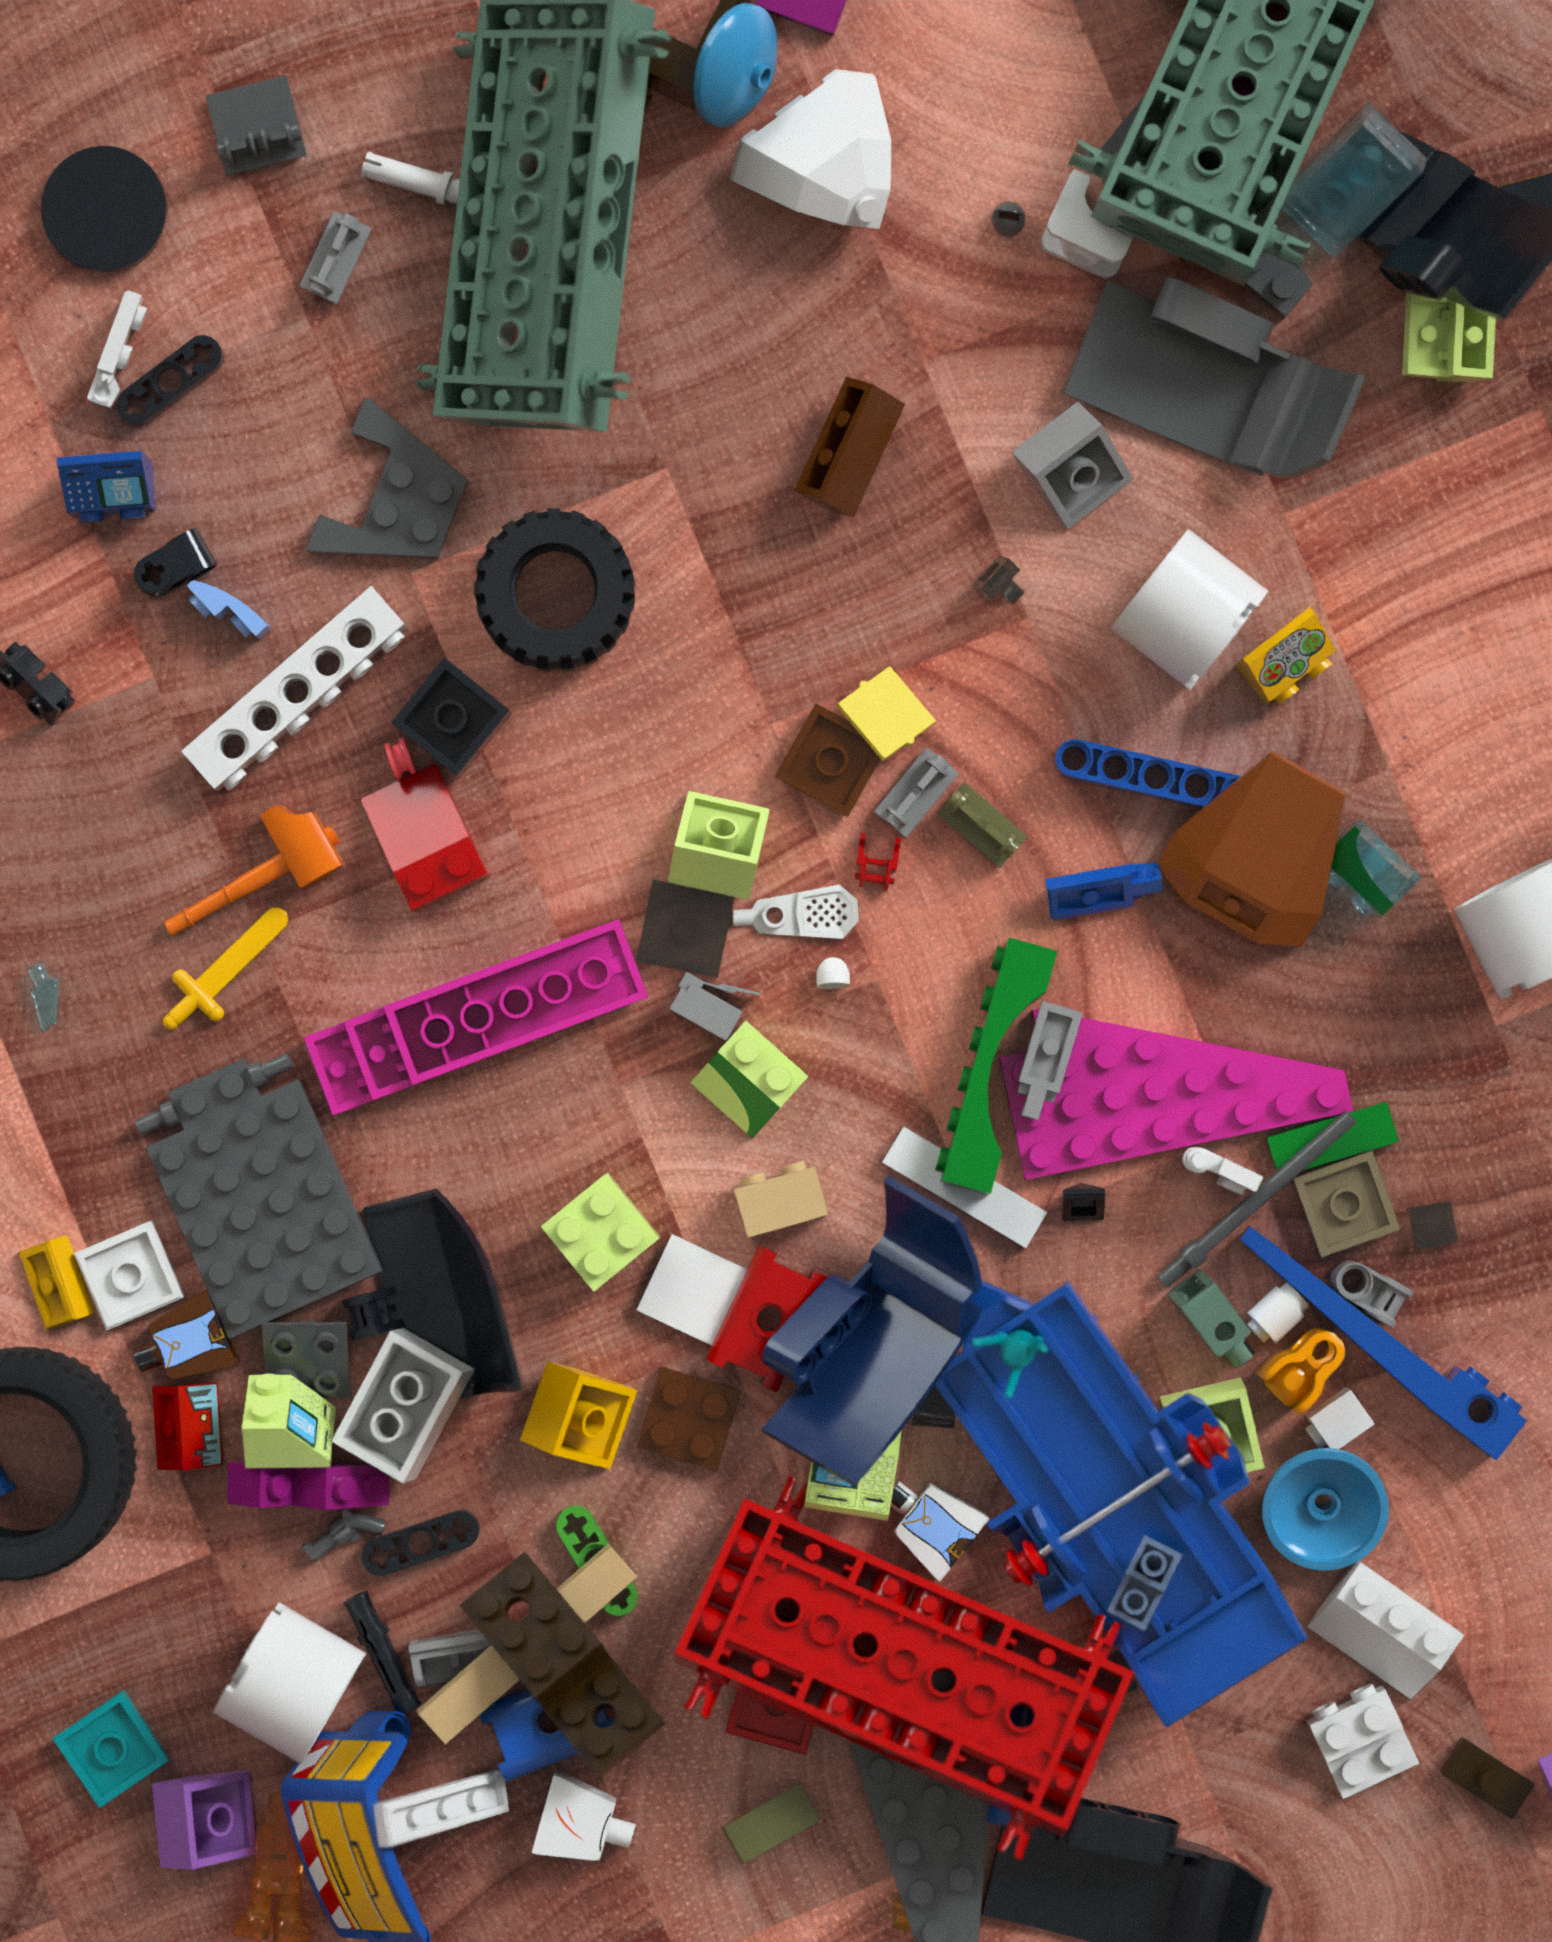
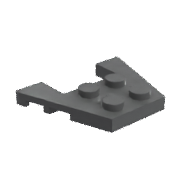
[306,398,468,559]

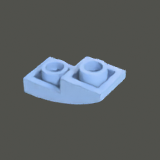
[187,580,272,639]

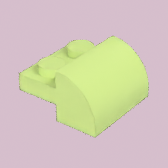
[1402,293,1496,382]

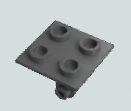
[205,75,307,176]
[262,1320,350,1398]

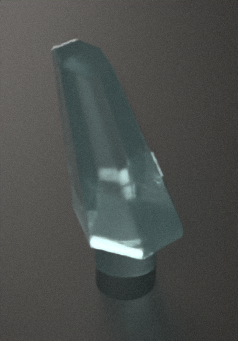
[28,962,60,1032]

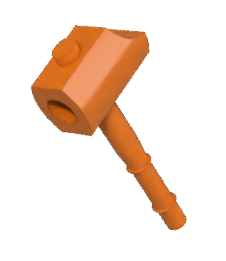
[164,805,345,936]

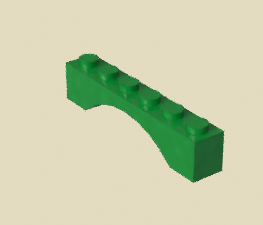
[935,937,1057,1196]

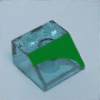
[1329,819,1422,917]

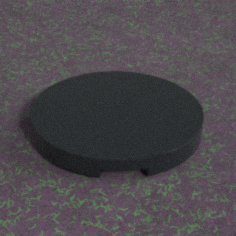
[41,146,168,273]

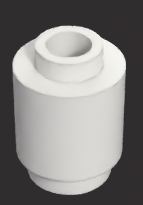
[1247,1282,1309,1344]

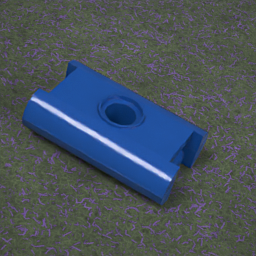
[480,1688,616,1782]

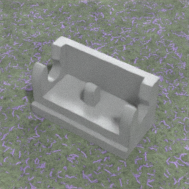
[408,1629,491,1687]

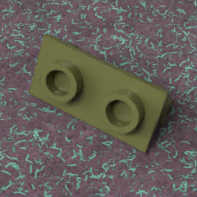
[937,782,1028,868]

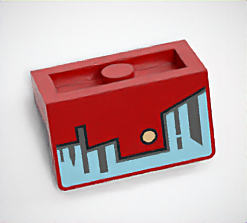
[152,1382,223,1470]

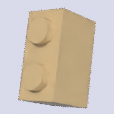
[734,1161,829,1238]

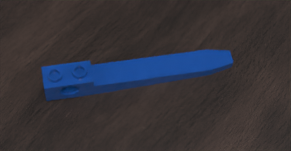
[1238,1225,1527,1460]

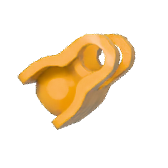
[1254,1327,1345,1415]

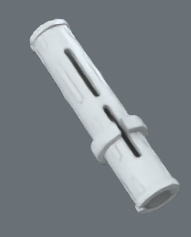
[361,152,460,205]

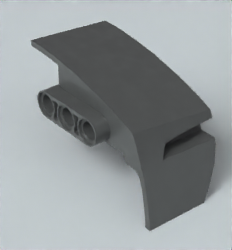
[1062,277,1365,479]

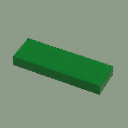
[1265,1101,1399,1171]

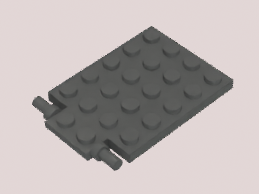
[135,1053,383,1339]

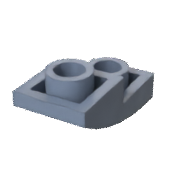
[1107,1535,1183,1631]

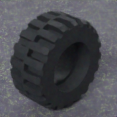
[474,508,635,672]

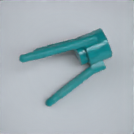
[971,1330,1048,1400]

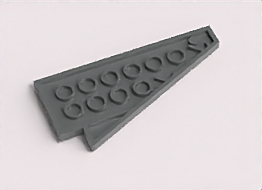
[849,1670,989,1942]

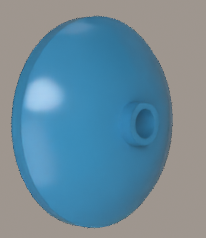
[694,3,778,128]
[1262,1448,1389,1570]

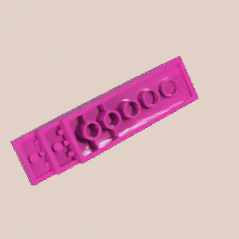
[303,919,648,1116]

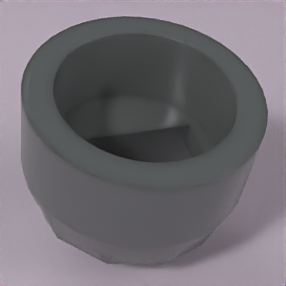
[992,201,1026,237]

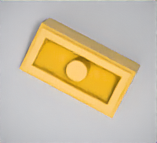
[18,1235,94,1331]

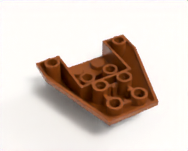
[1157,751,1346,947]

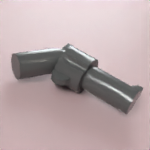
[302,1508,385,1562]

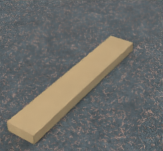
[416,1543,637,1744]

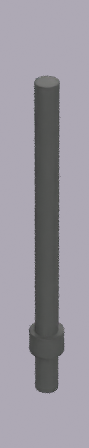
[1157,1110,1357,1288]

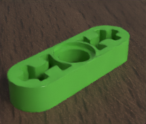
[556,1505,638,1616]

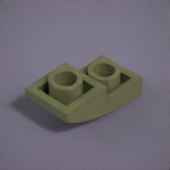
[722,1783,820,1865]

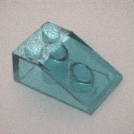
[1281,101,1427,259]

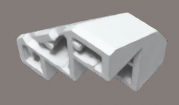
[730,69,891,229]

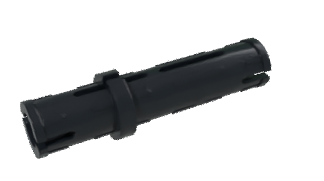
[343,1590,422,1714]

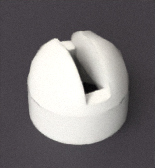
[816,957,850,989]

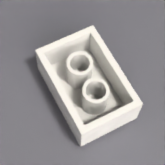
[331,1328,475,1483]

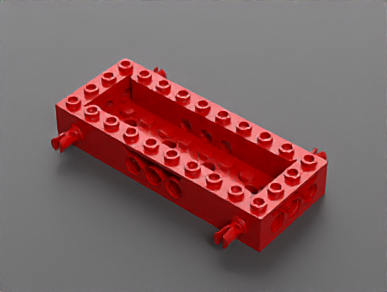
[674,1476,1134,1861]

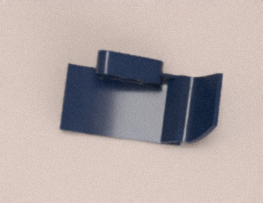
[762,1176,982,1487]

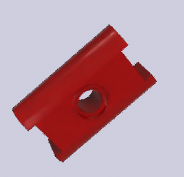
[706,1245,828,1392]

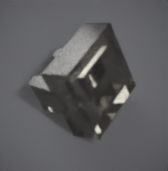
[971,555,1025,605]

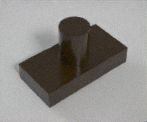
[1440,1737,1535,1820]

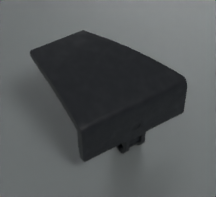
[341,1188,523,1399]

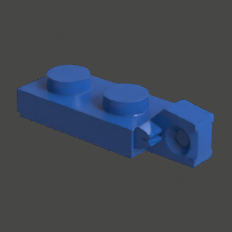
[1045,863,1163,920]

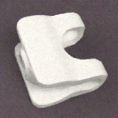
[1041,169,1134,280]

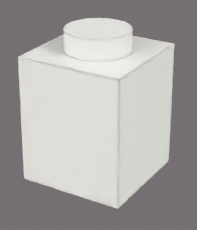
[1305,1387,1374,1449]

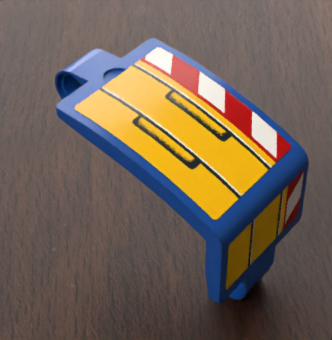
[281,1711,431,1942]

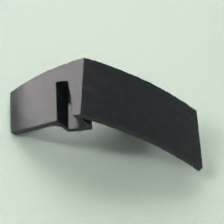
[1305,119,1552,321]
[981,1798,1273,1942]

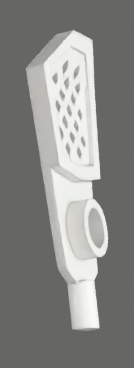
[733,885,859,939]

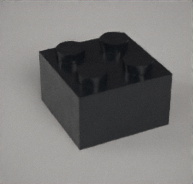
[391,658,512,778]

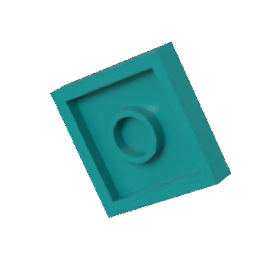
[52,1689,171,1808]

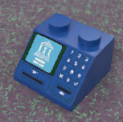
[57,451,156,523]

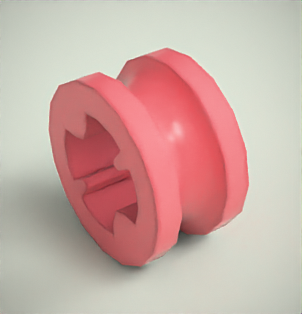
[384,737,416,779]

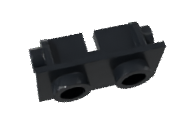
[0,642,76,726]

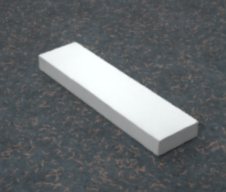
[882,1126,1047,1248]
[373,1770,509,1847]

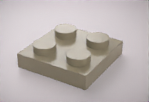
[1292,1150,1400,1258]

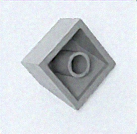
[1012,401,1134,529]

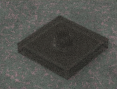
[636,879,735,978]

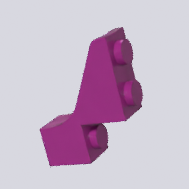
[227,1460,390,1510]

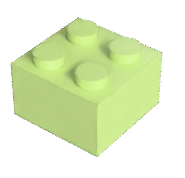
[541,1172,660,1292]

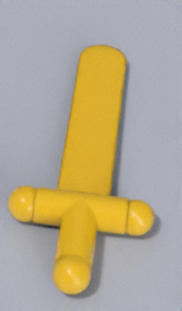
[163,907,288,1030]

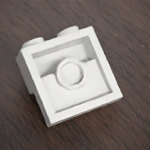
[1306,1684,1419,1799]

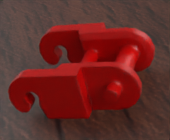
[855,833,901,891]

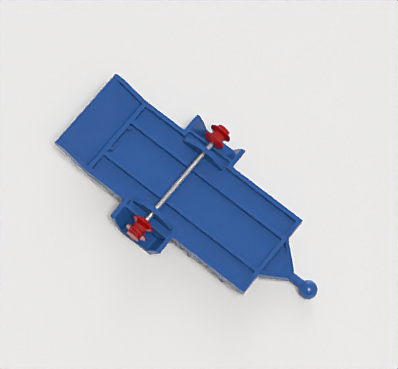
[935,1279,1308,1727]

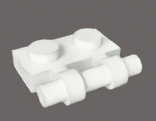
[1182,1147,1263,1196]

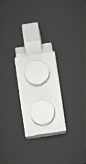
[87,290,147,408]

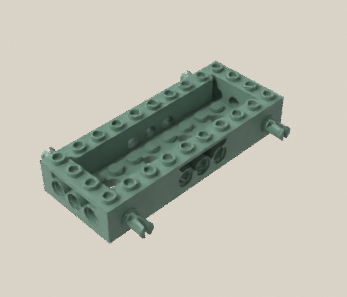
[415,0,670,432]
[1068,0,1375,286]

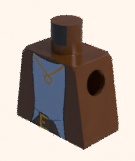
[133,1290,240,1380]

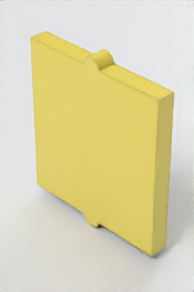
[837,666,936,761]

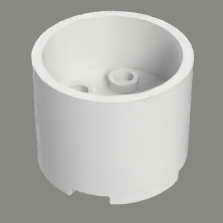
[1110,529,1268,691]
[1453,858,1552,1000]
[213,1602,366,1764]

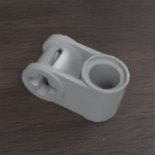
[1330,1260,1414,1328]

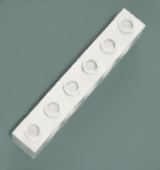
[181,586,407,791]

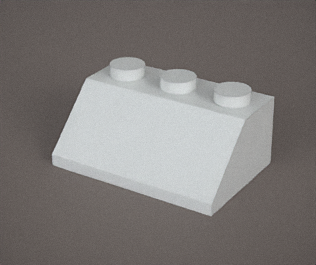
[1307,1561,1465,1699]

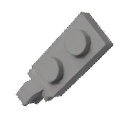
[1017,1001,1082,1121]

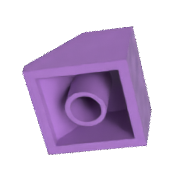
[152,1770,258,1870]

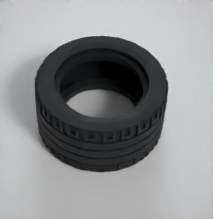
[0,1347,137,1582]

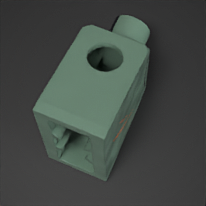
[1166,1268,1254,1368]

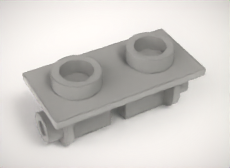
[299,211,372,304]
[874,747,959,838]

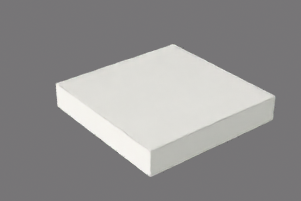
[74,1220,185,1331]
[637,1234,747,1345]

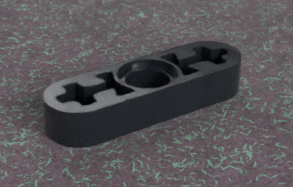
[117,335,224,426]
[362,1509,480,1576]

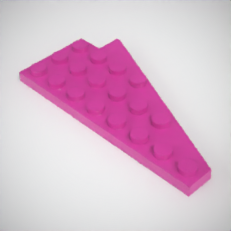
[999,1009,1353,1180]

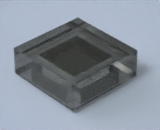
[1408,1200,1458,1249]

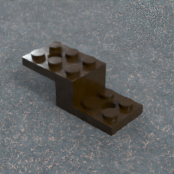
[459,1552,665,1778]

